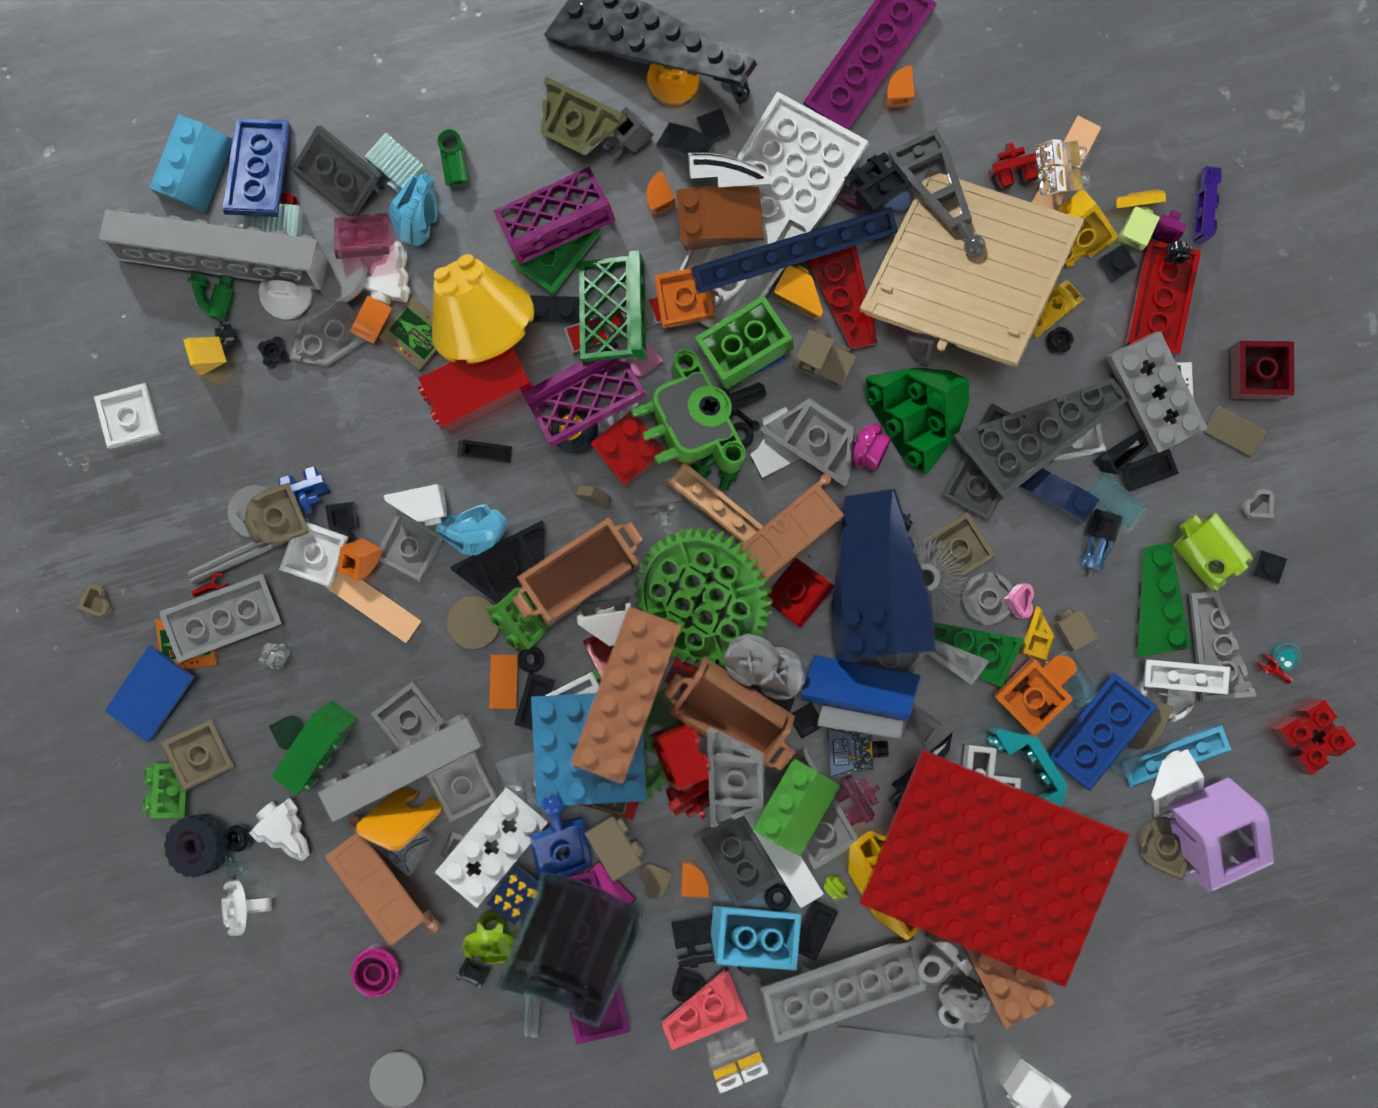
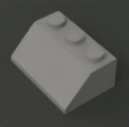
[818,704,907,738]

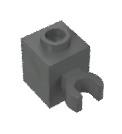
[601,107,654,159]

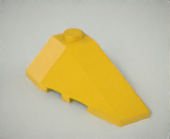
[1057,189,1119,268]

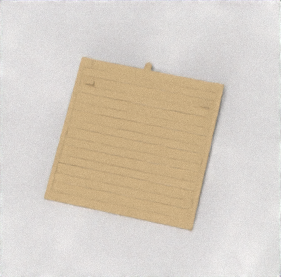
[860,169,1084,366]

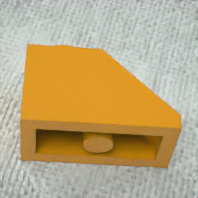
[772,264,823,322]

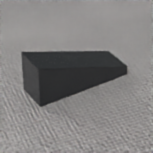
[1095,431,1149,475]
[457,440,512,463]

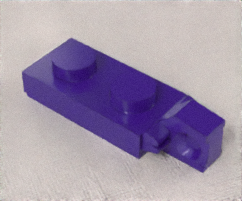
[1193,166,1222,243]

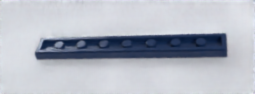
[690,207,898,294]

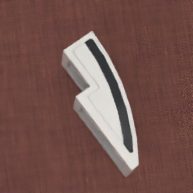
[688,153,772,187]

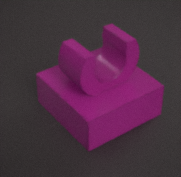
[1151,209,1187,244]

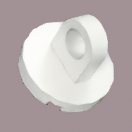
[259,280,313,320]
[222,880,272,936]

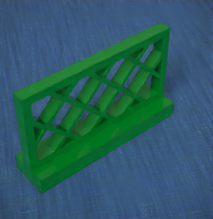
[579,250,647,362]

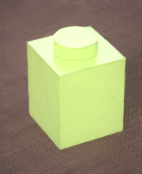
[1117,206,1160,252]

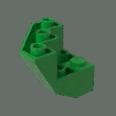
[865,367,969,474]

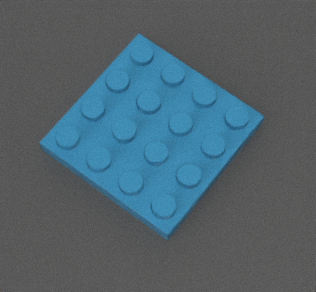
[531,693,647,807]

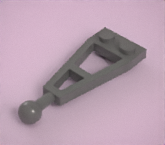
[889,129,986,257]

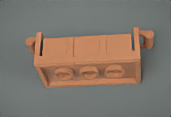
[726,474,844,580]
[512,517,643,627]
[664,657,795,770]
[325,815,441,945]

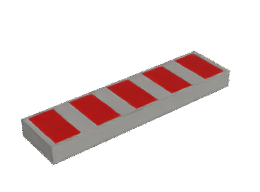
[563,296,662,355]

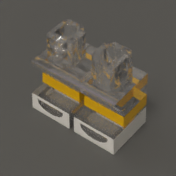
[1035,139,1090,196]
[707,1027,768,1093]

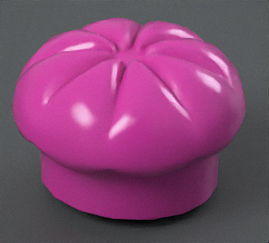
[852,424,891,472]
[351,948,399,997]

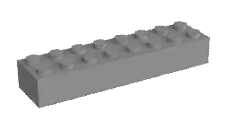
[98,208,328,290]

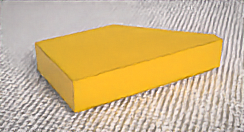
[1116,190,1166,208]
[1020,606,1055,662]

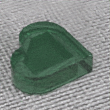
[269,715,304,750]

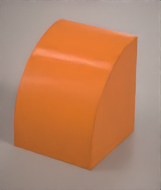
[885,65,915,106]
[647,170,676,216]
[350,295,392,344]
[337,538,382,581]
[681,861,709,898]

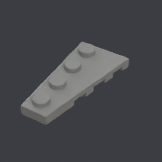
[1189,591,1257,701]

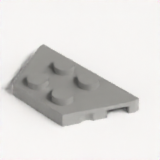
[760,398,856,487]
[707,727,765,827]

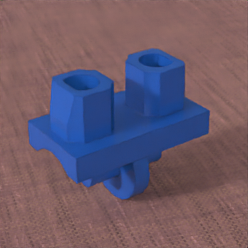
[279,466,331,514]

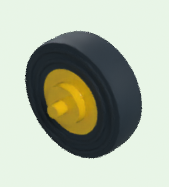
[551,408,598,452]

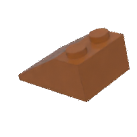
[676,186,765,250]

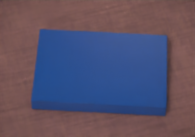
[105,645,195,743]

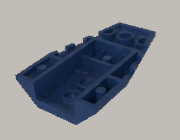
[832,489,936,661]

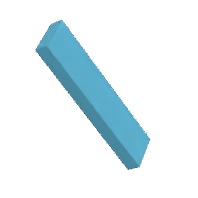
[1119,725,1232,788]

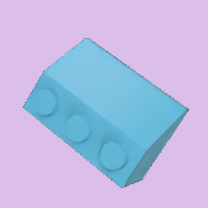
[149,114,233,214]
[711,906,801,970]

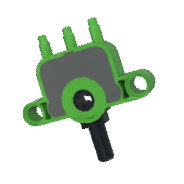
[631,349,766,474]

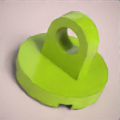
[462,910,517,964]

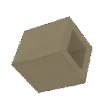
[1053,608,1098,652]

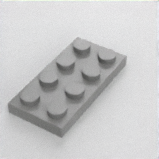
[159,574,282,663]
[765,748,859,870]

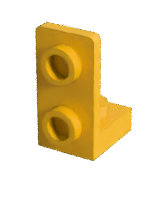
[1033,279,1084,337]

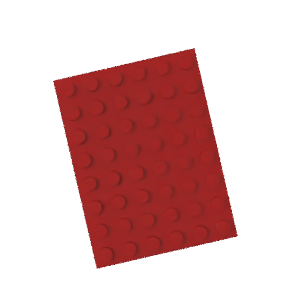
[859,749,1129,988]

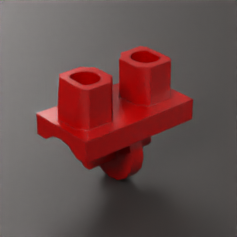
[988,142,1041,189]
[666,779,710,819]

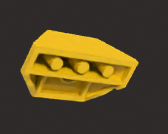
[848,831,920,940]

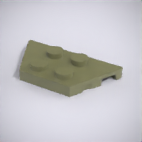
[541,76,628,156]

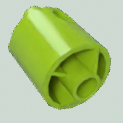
[1173,512,1253,592]

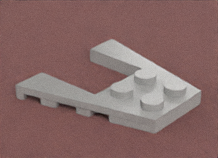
[854,640,989,747]

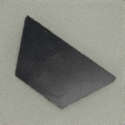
[450,520,545,604]

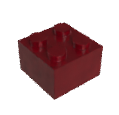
[1231,341,1294,400]

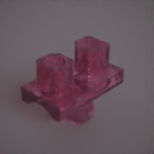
[835,775,880,825]

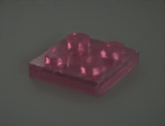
[334,213,390,259]

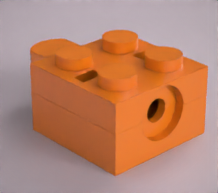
[993,655,1077,737]

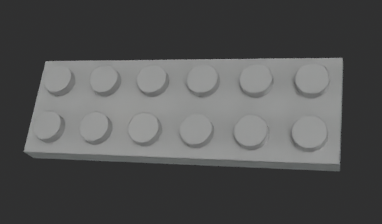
[760,937,927,1043]

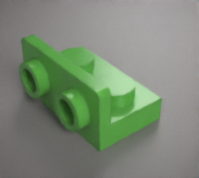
[486,587,550,651]
[142,762,186,818]

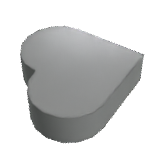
[1241,488,1275,520]

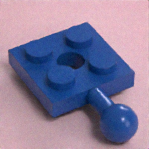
[530,794,592,886]

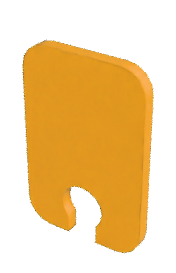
[356,787,441,851]

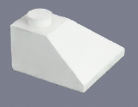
[384,484,447,526]
[577,596,631,646]
[1151,749,1204,819]

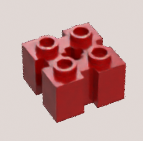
[1271,699,1357,775]

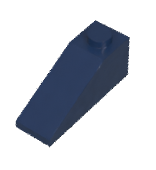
[1018,468,1100,525]

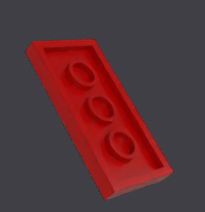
[1126,240,1201,356]

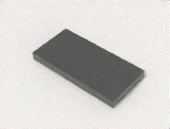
[940,403,1011,522]

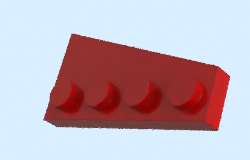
[807,246,877,350]

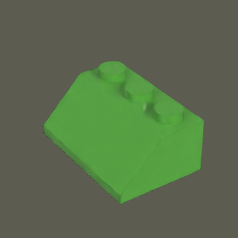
[695,295,794,389]
[753,758,841,856]

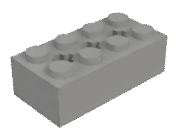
[1105,331,1208,453]

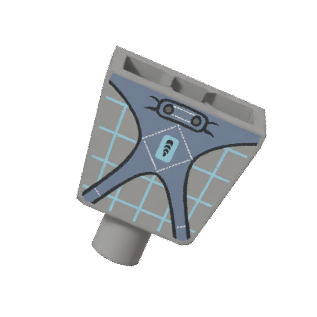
[370,818,436,876]

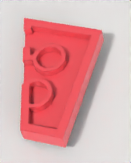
[662,967,748,1050]

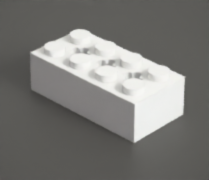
[435,787,549,908]

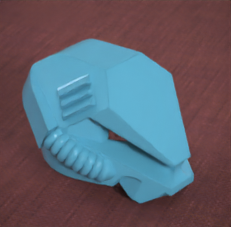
[388,172,437,246]
[435,504,507,555]

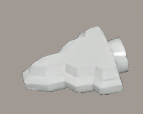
[363,241,411,306]
[249,797,310,861]

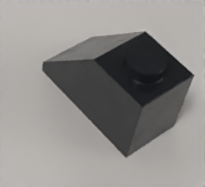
[656,122,715,165]

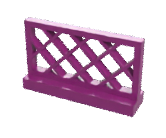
[493,167,616,265]
[522,342,647,448]

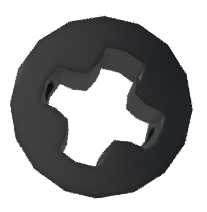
[456,957,491,991]

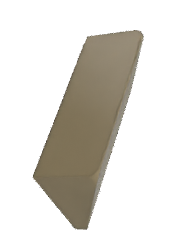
[1203,406,1268,457]

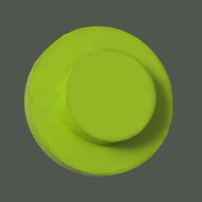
[823,875,848,901]

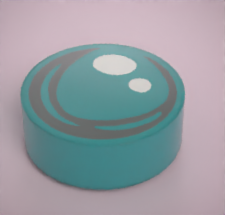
[1272,643,1302,670]

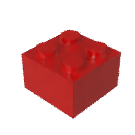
[590,411,665,488]
[649,723,711,791]

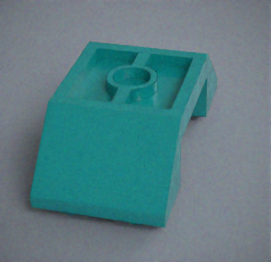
[987,727,1067,806]

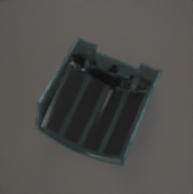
[496,872,643,1028]

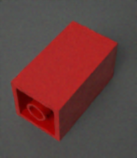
[417,346,533,433]

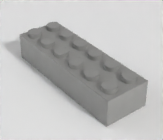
[318,713,486,822]

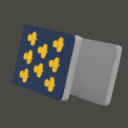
[486,863,543,925]

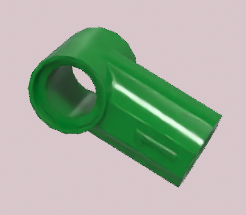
[437,129,469,186]

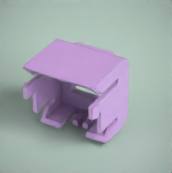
[1168,778,1274,892]

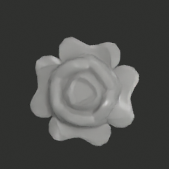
[258,643,290,670]

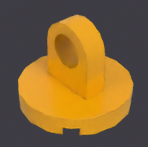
[647,63,700,107]

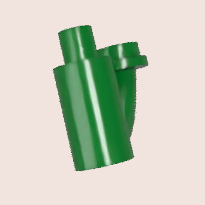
[187,273,233,321]
[692,454,741,491]

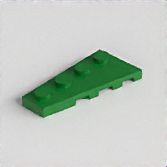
[1136,542,1191,658]
[933,622,1024,688]

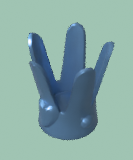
[1082,534,1116,576]

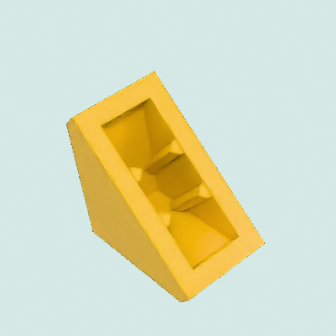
[183,337,226,375]

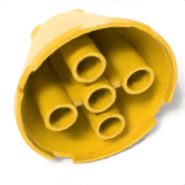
[432,254,534,363]

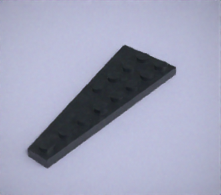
[544,0,757,87]

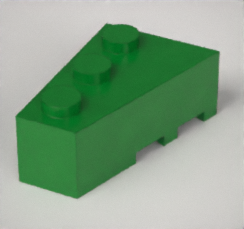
[271,700,357,796]

